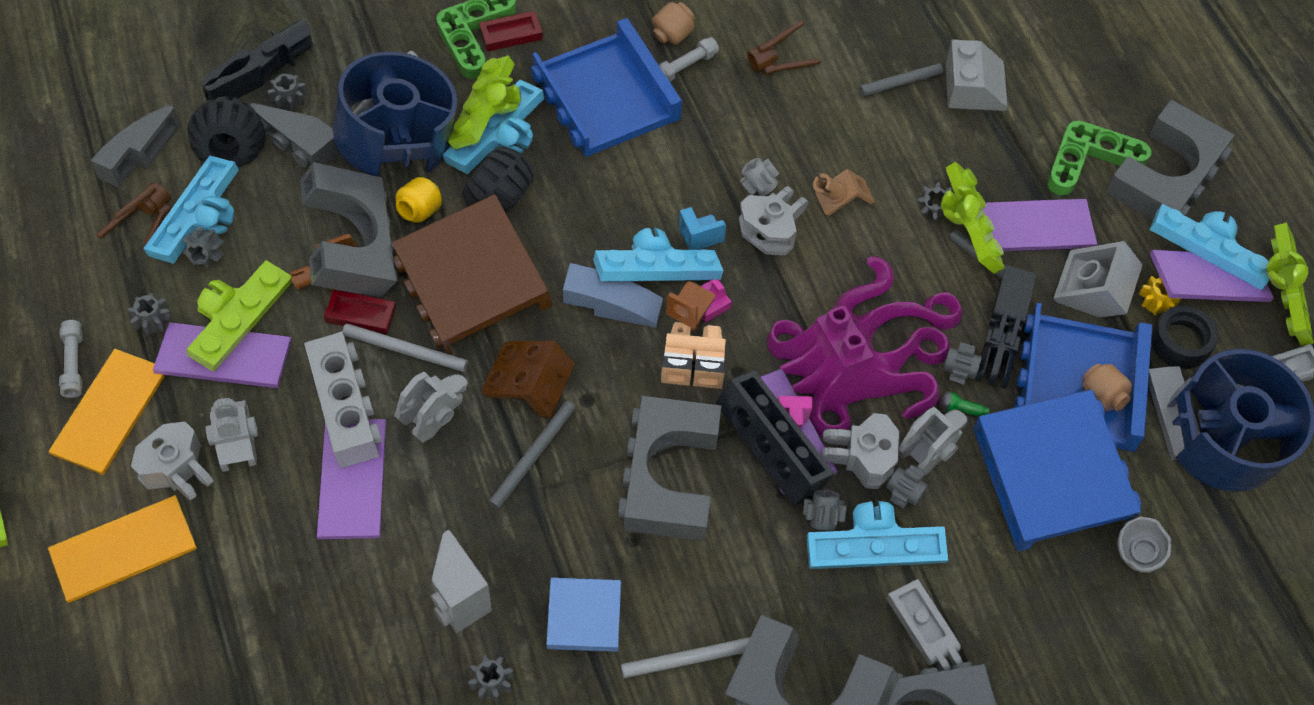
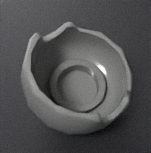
[1117,517,1171,573]

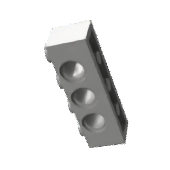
[304,332,382,469]

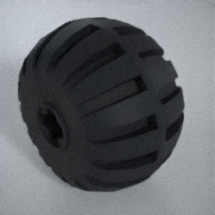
[187,97,266,168]
[462,146,535,214]

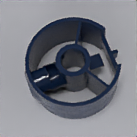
[333,52,457,177]
[1167,349,1314,492]

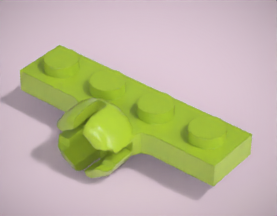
[448,55,521,150]
[941,162,1005,274]
[1266,223,1314,346]
[186,260,292,372]

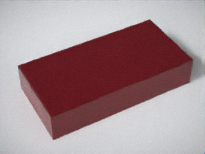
[479,11,543,52]
[324,289,397,335]

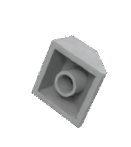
[945,40,1007,111]
[1053,241,1143,318]
[431,530,492,634]

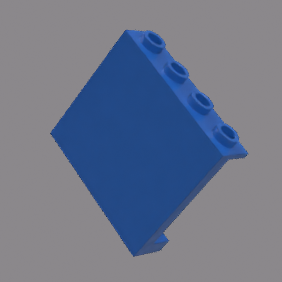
[530,18,682,157]
[1014,303,1152,452]
[973,390,1141,552]

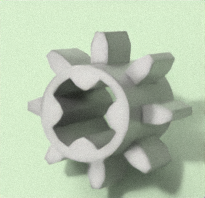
[740,158,779,196]

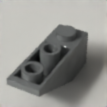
[250,103,340,168]

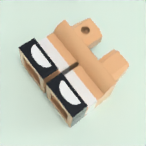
[661,322,726,389]

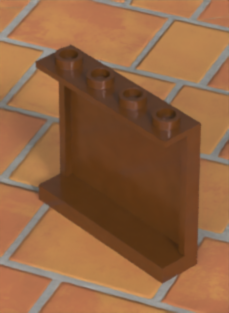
[392,194,553,355]

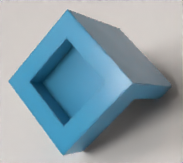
[679,207,726,250]

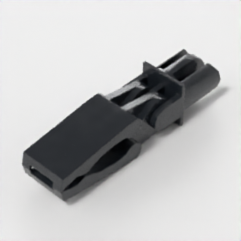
[200,20,313,101]
[975,265,1037,389]

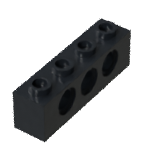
[716,370,835,506]

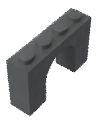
[1105,99,1235,221]
[300,162,398,298]
[618,396,721,541]
[725,615,899,705]
[843,662,996,705]

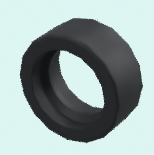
[1151,305,1218,369]

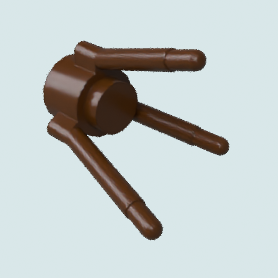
[747,20,821,75]
[97,182,171,246]

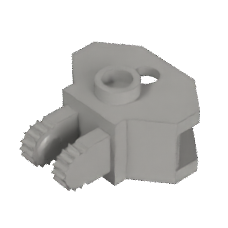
[738,186,809,256]
[394,372,468,443]
[206,398,258,472]
[898,407,968,477]
[821,413,899,489]
[131,422,214,501]

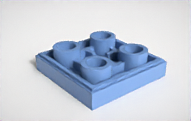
[546,578,621,652]

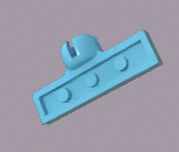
[443,80,545,174]
[143,155,239,264]
[1149,204,1269,290]
[593,228,724,281]
[806,501,948,569]

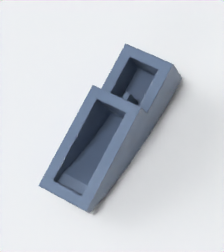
[563,263,663,328]

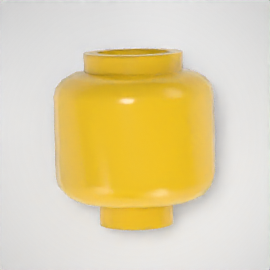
[396,177,442,223]

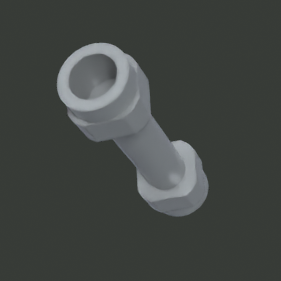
[659,37,719,82]
[59,320,83,398]

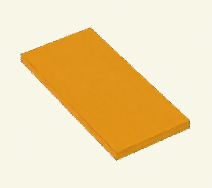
[48,349,165,475]
[48,495,197,603]

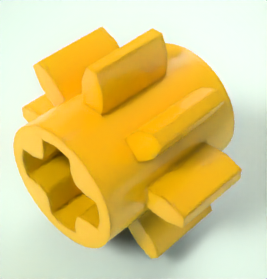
[1139,276,1181,315]

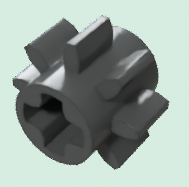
[268,74,307,111]
[917,182,953,223]
[183,226,224,268]
[127,293,172,336]
[943,342,982,385]
[886,465,928,509]
[803,490,847,531]
[468,655,513,703]

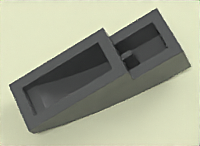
[91,105,181,188]

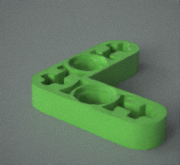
[436,0,516,79]
[1048,121,1151,196]

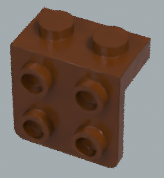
[482,341,575,418]

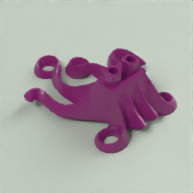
[767,256,962,437]

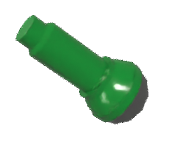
[939,391,989,417]

